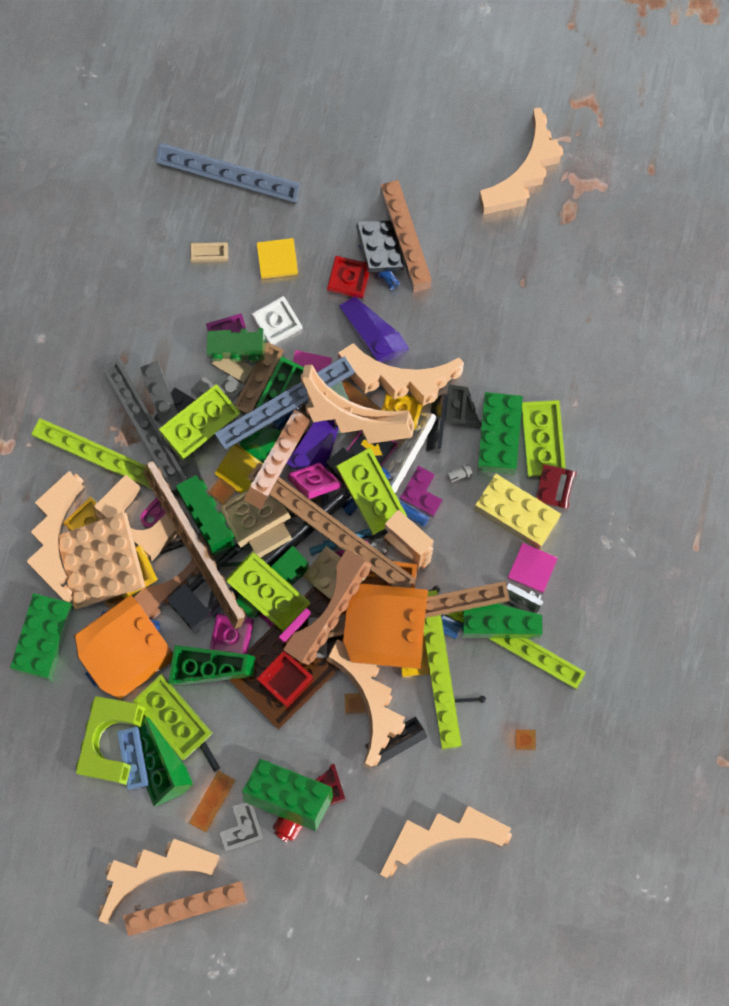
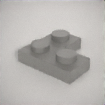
[191,375,243,402]
[219,802,264,852]

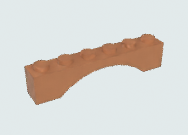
[380,180,432,293]
[244,409,311,509]
[134,533,217,619]
[283,549,372,665]
[123,881,247,936]

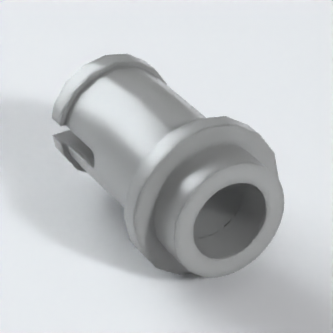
[447,464,473,483]

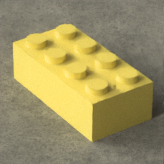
[474,474,561,550]

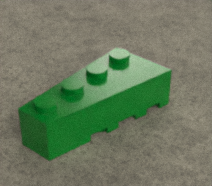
[176,475,235,556]
[236,546,309,620]
[462,604,543,639]
[168,645,256,686]

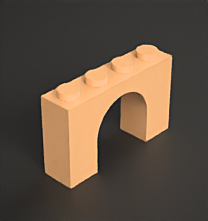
[94,475,178,562]
[384,510,434,571]

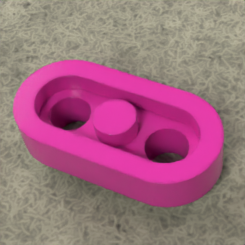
[140,497,166,529]

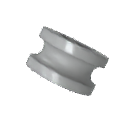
[371,539,388,555]

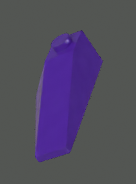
[339,297,409,364]
[286,419,339,471]

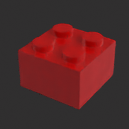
[257,651,314,709]

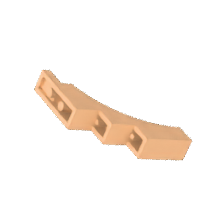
[27,471,84,603]
[380,806,512,879]

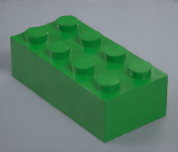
[477,392,523,475]
[10,593,74,681]
[242,759,333,831]

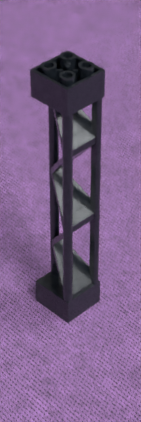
[167,447,355,635]

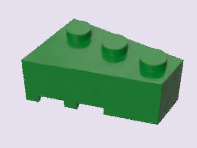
[206,328,266,363]
[254,356,304,410]

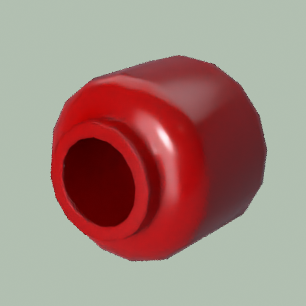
[273,817,302,843]

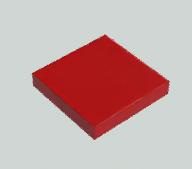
[327,256,370,299]

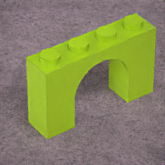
[76,696,145,785]

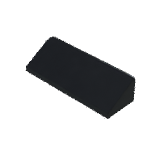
[426,394,447,454]
[365,716,427,766]

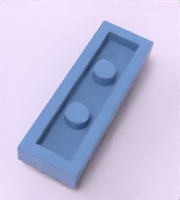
[117,727,149,790]

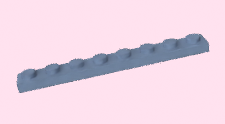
[155,143,301,203]
[215,356,355,451]

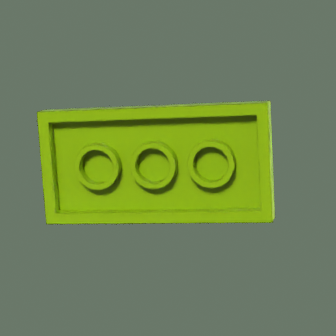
[158,384,240,460]
[522,400,566,477]
[335,448,407,535]
[226,551,310,632]
[133,674,213,760]

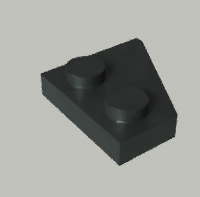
[444,384,481,428]

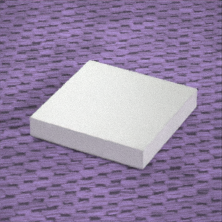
[251,296,303,345]

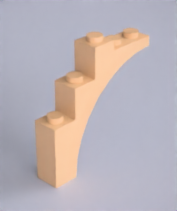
[479,107,563,214]
[338,344,464,406]
[301,364,414,444]
[326,639,405,769]
[97,839,220,924]

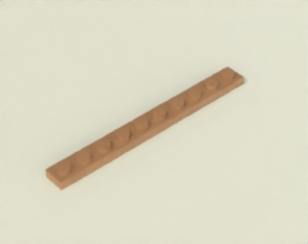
[143,461,245,629]
[247,462,416,588]
[312,581,510,638]

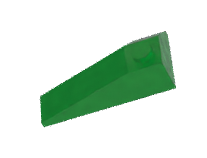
[240,427,304,463]
[137,717,193,806]

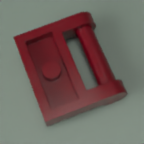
[535,464,577,509]

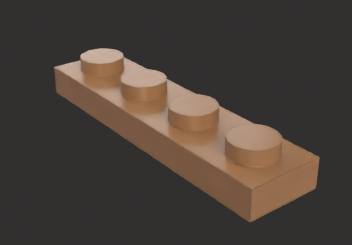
[234,342,284,415]

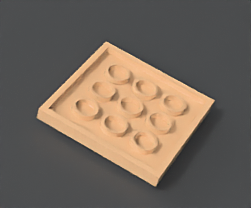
[58,512,145,610]

